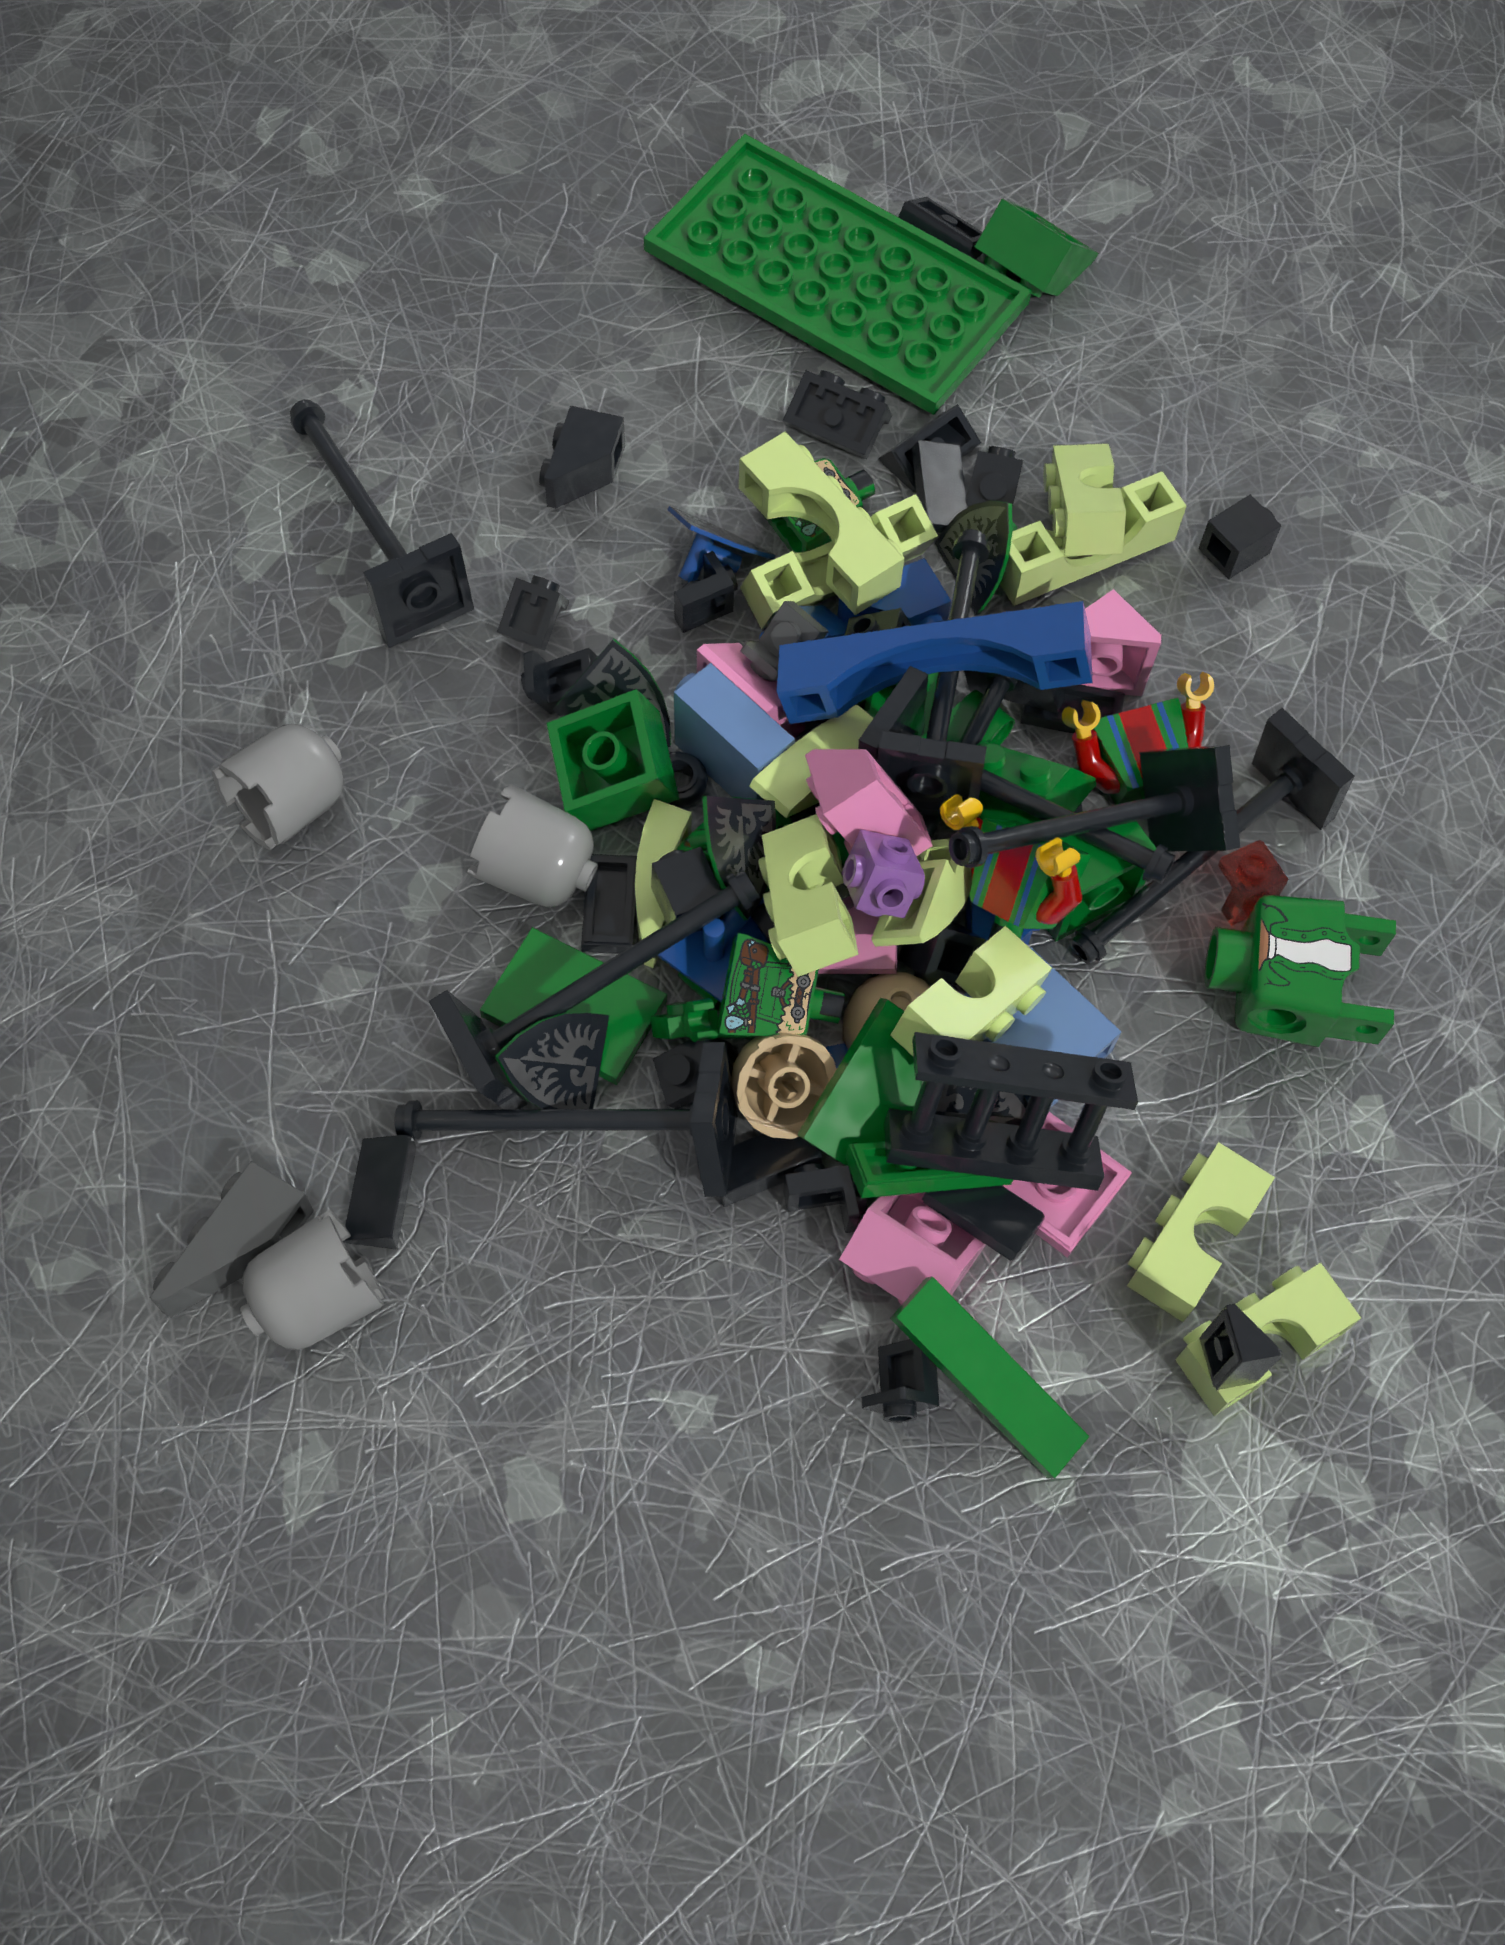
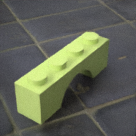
[739,432,905,615]
[1000,471,1187,606]
[740,494,938,629]

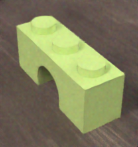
[1043,444,1126,556]
[758,814,859,977]
[891,926,1053,1056]
[1127,1142,1275,1322]
[1176,1263,1361,1416]

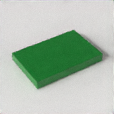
[480,927,667,1085]
[797,998,923,1166]

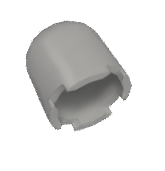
[212,724,344,850]
[467,784,598,907]
[240,1209,384,1350]

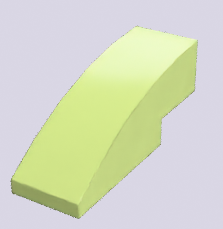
[749,705,873,818]
[635,799,692,968]
[871,839,972,947]

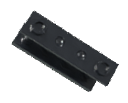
[884,1032,1138,1191]

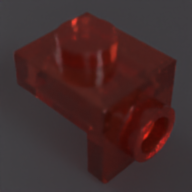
[1218,840,1289,926]

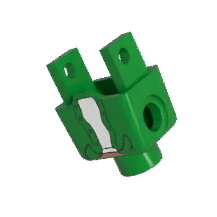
[1204,895,1396,1048]

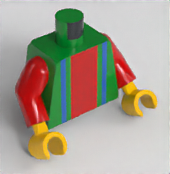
[1062,671,1214,804]
[940,794,1091,940]

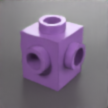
[841,829,925,918]

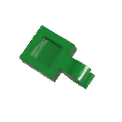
[650,998,718,1042]

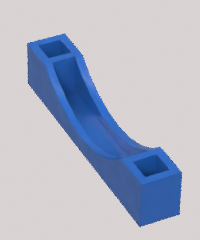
[777,601,1093,724]

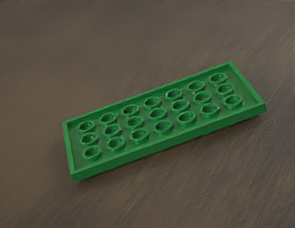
[644,133,1032,415]

